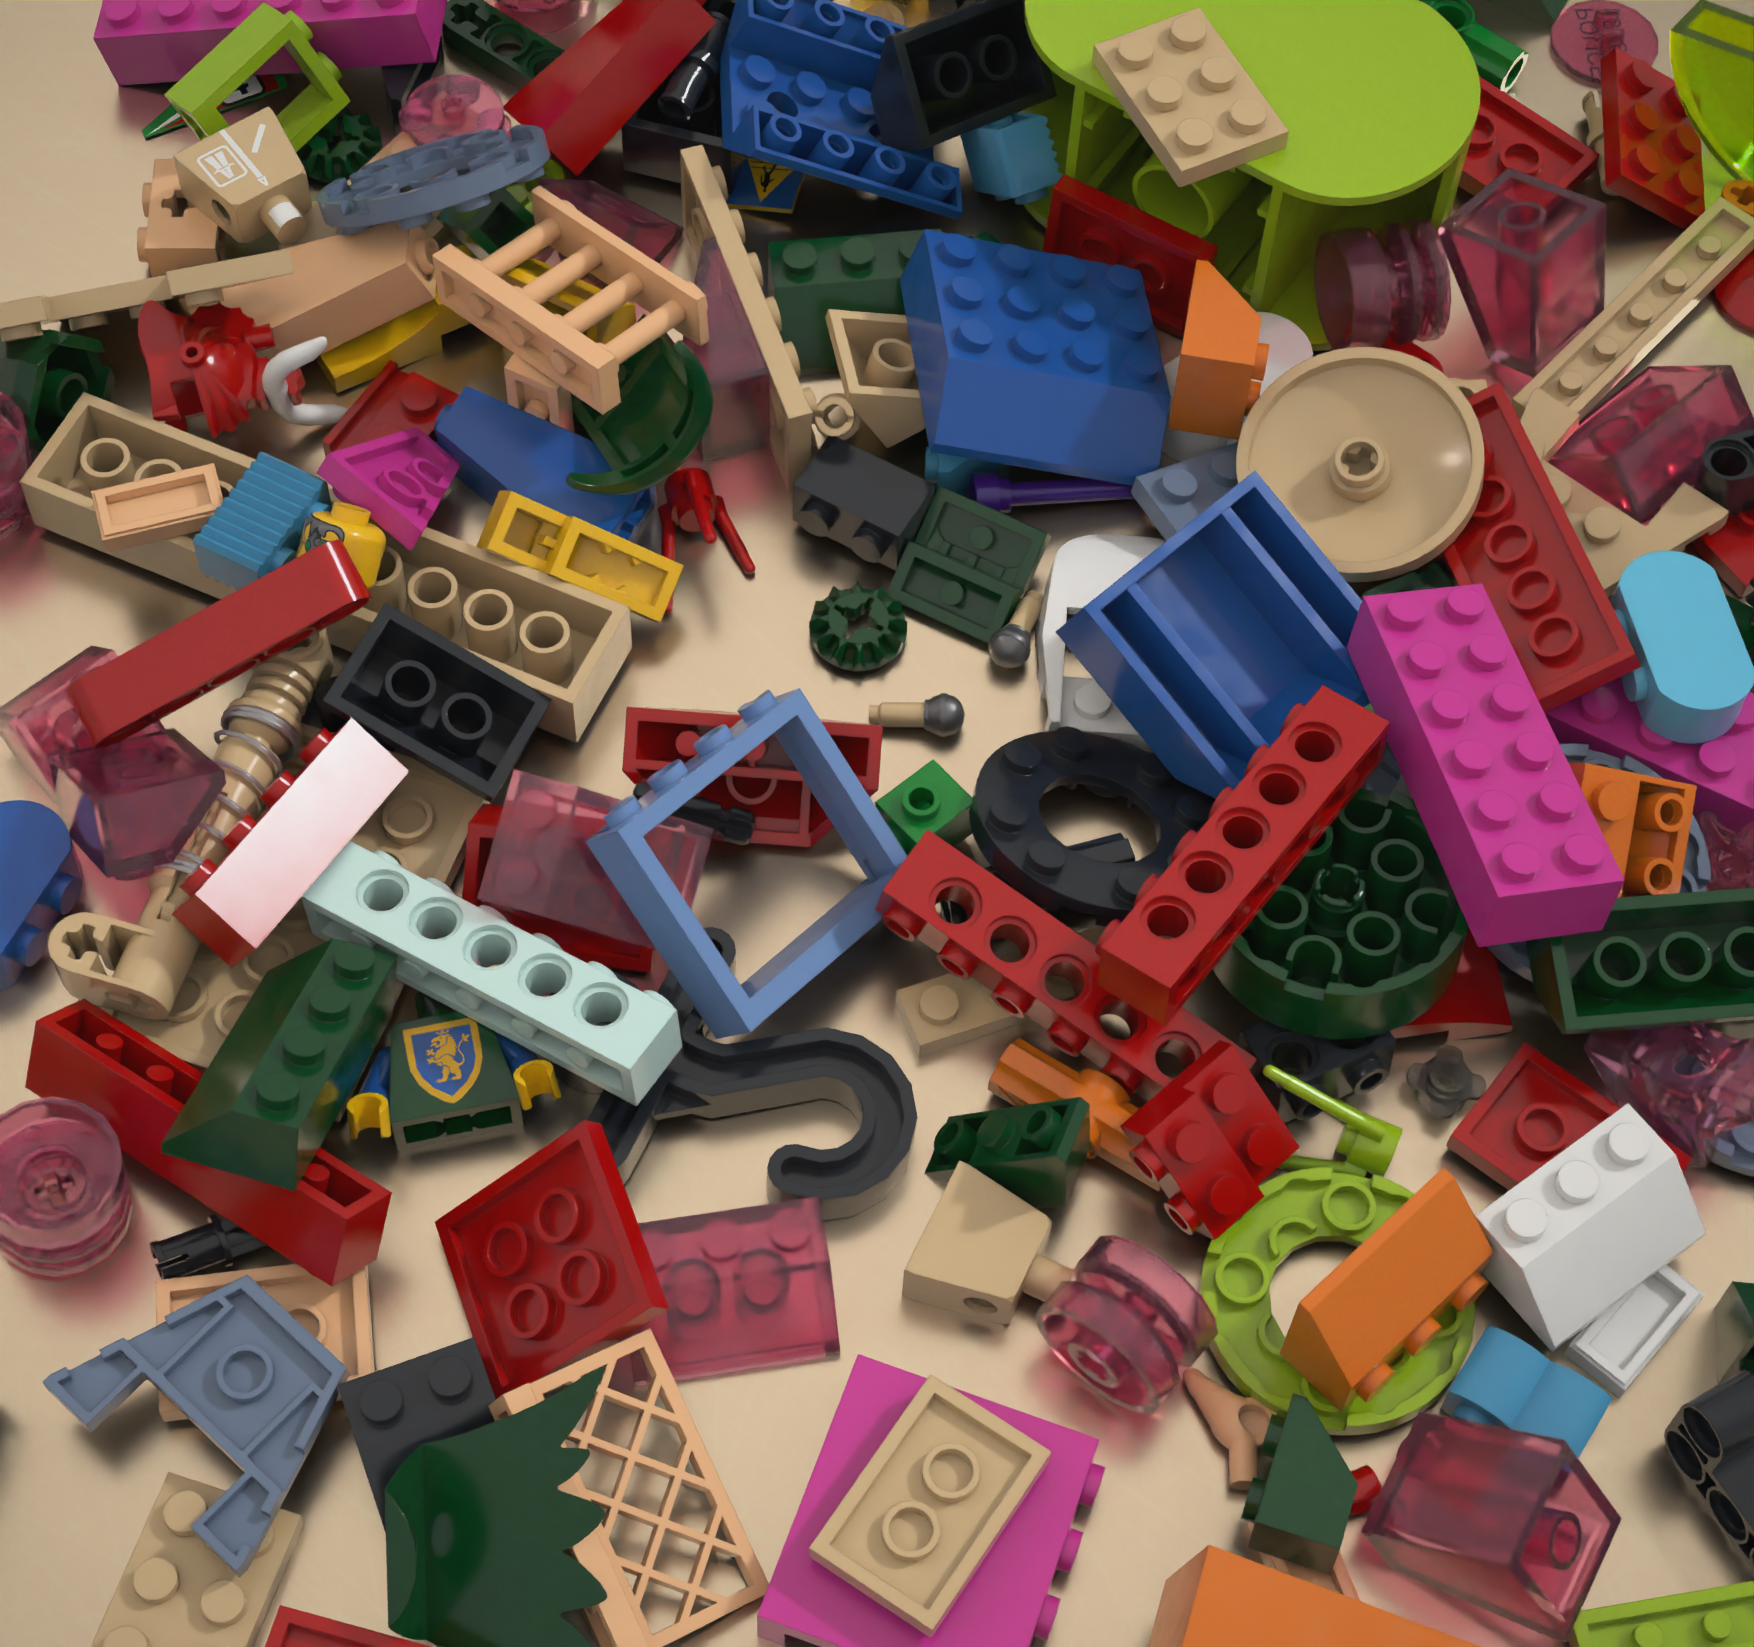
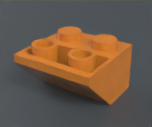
[1568,762,1697,898]

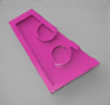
[316,427,461,551]

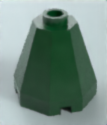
[0,329,115,452]

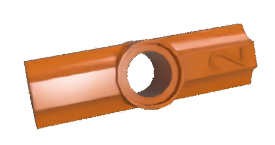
[987,1037,1161,1192]

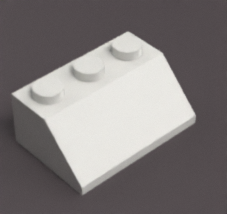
[1475,1103,1706,1352]

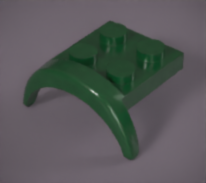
[565,314,714,495]

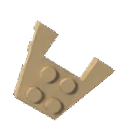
[1520,387,1729,597]

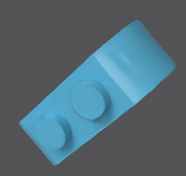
[1610,551,1754,744]

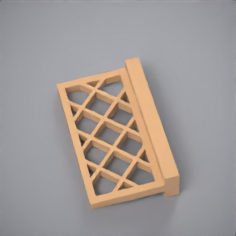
[488,1328,769,1647]

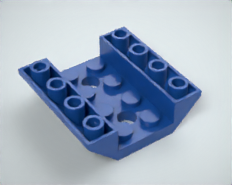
[719,0,963,220]

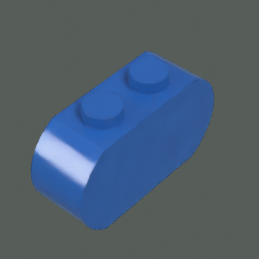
[0,800,83,992]

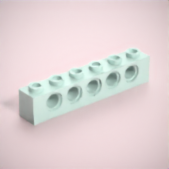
[301,841,682,1106]

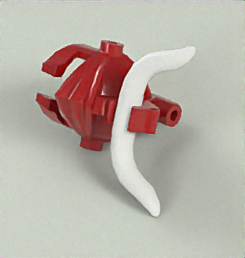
[137,300,349,438]

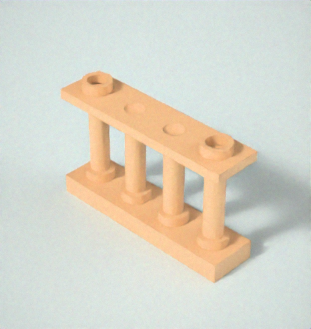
[432,185,709,415]

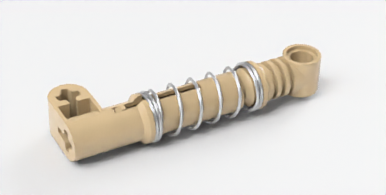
[47,628,334,1020]

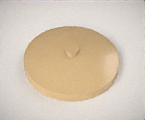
[1236,347,1484,582]

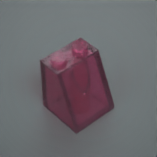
[1438,168,1606,378]
[1361,1411,1622,1642]

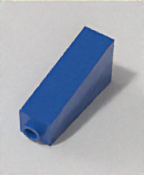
[434,386,657,542]

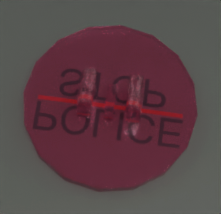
[1550,0,1658,84]

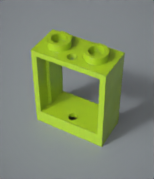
[164,2,351,152]

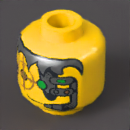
[296,502,386,590]

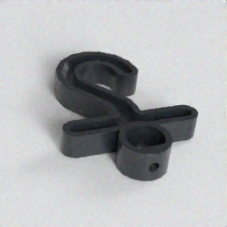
[547,927,918,1221]

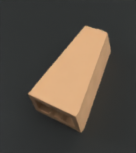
[220,221,440,360]

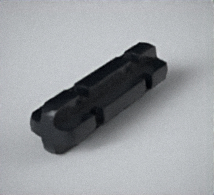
[632,783,755,845]

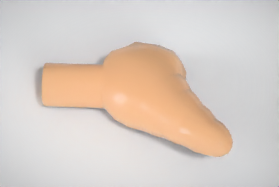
[1183,1368,1277,1490]

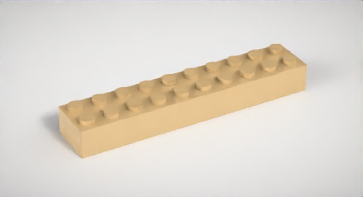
[19,392,632,743]

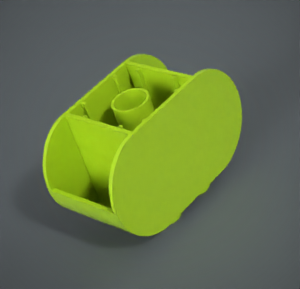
[1022,0,1481,351]

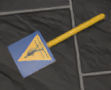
[727,156,805,213]

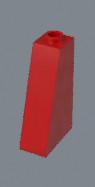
[502,0,716,176]

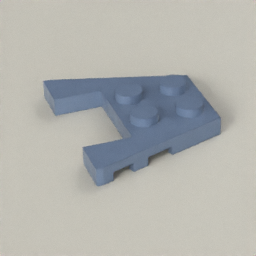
[42,1274,349,1577]

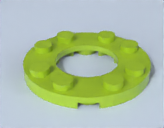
[1199,1167,1476,1435]

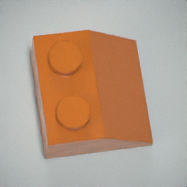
[1168,259,1269,440]

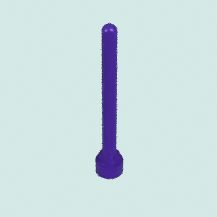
[969,471,1135,513]

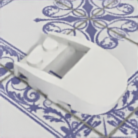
[1035,534,1166,749]

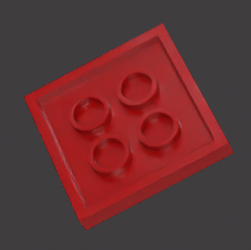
[435,1120,669,1399]

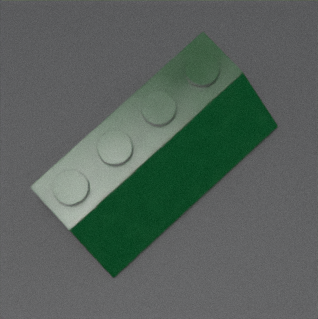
[1526,888,1754,1035]
[161,938,397,1191]

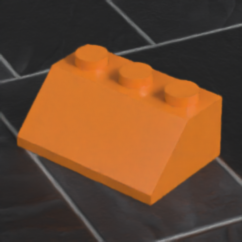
[1280,1167,1494,1412]

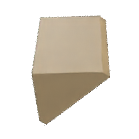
[825,309,926,448]

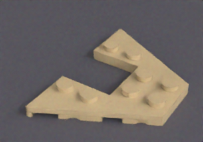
[0,248,294,342]

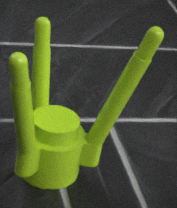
[1263,1065,1403,1177]

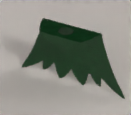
[385,1367,607,1647]

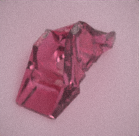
[1584,1024,1754,1168]

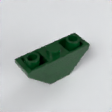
[925,1097,1090,1209]

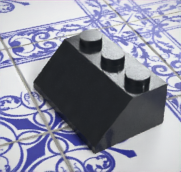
[870,0,1057,151]
[321,603,552,803]

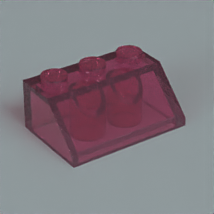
[1548,365,1754,523]
[48,728,226,881]
[627,1196,840,1387]

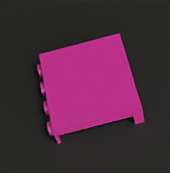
[757,1354,1106,1647]

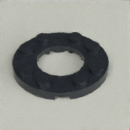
[969,726,1212,927]

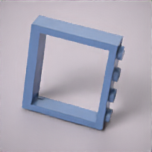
[585,688,907,1039]

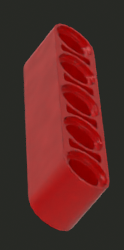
[65,540,372,749]

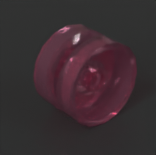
[1035,1235,1218,1414]

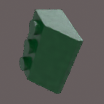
[768,228,941,376]

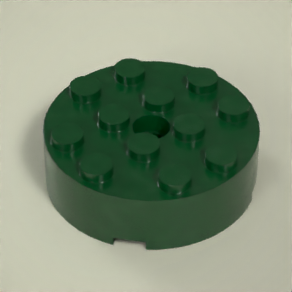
[1203,788,1469,1039]

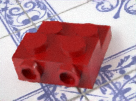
[1120,1040,1300,1240]

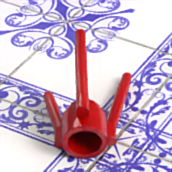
[658,467,755,615]

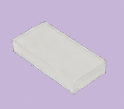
[1564,1265,1705,1399]

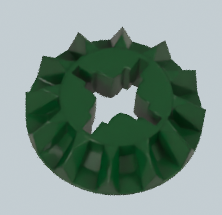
[296,105,382,183]
[809,580,907,671]

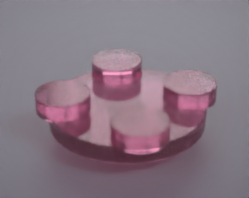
[399,74,512,146]

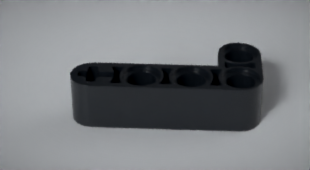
[1664,1370,1754,1573]

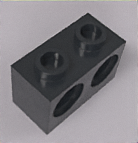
[1238,1020,1396,1123]

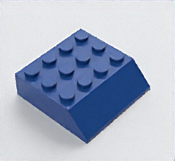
[900,229,1171,486]
[1056,470,1370,799]

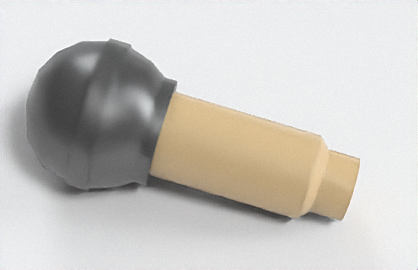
[988,590,1044,668]
[869,693,965,737]

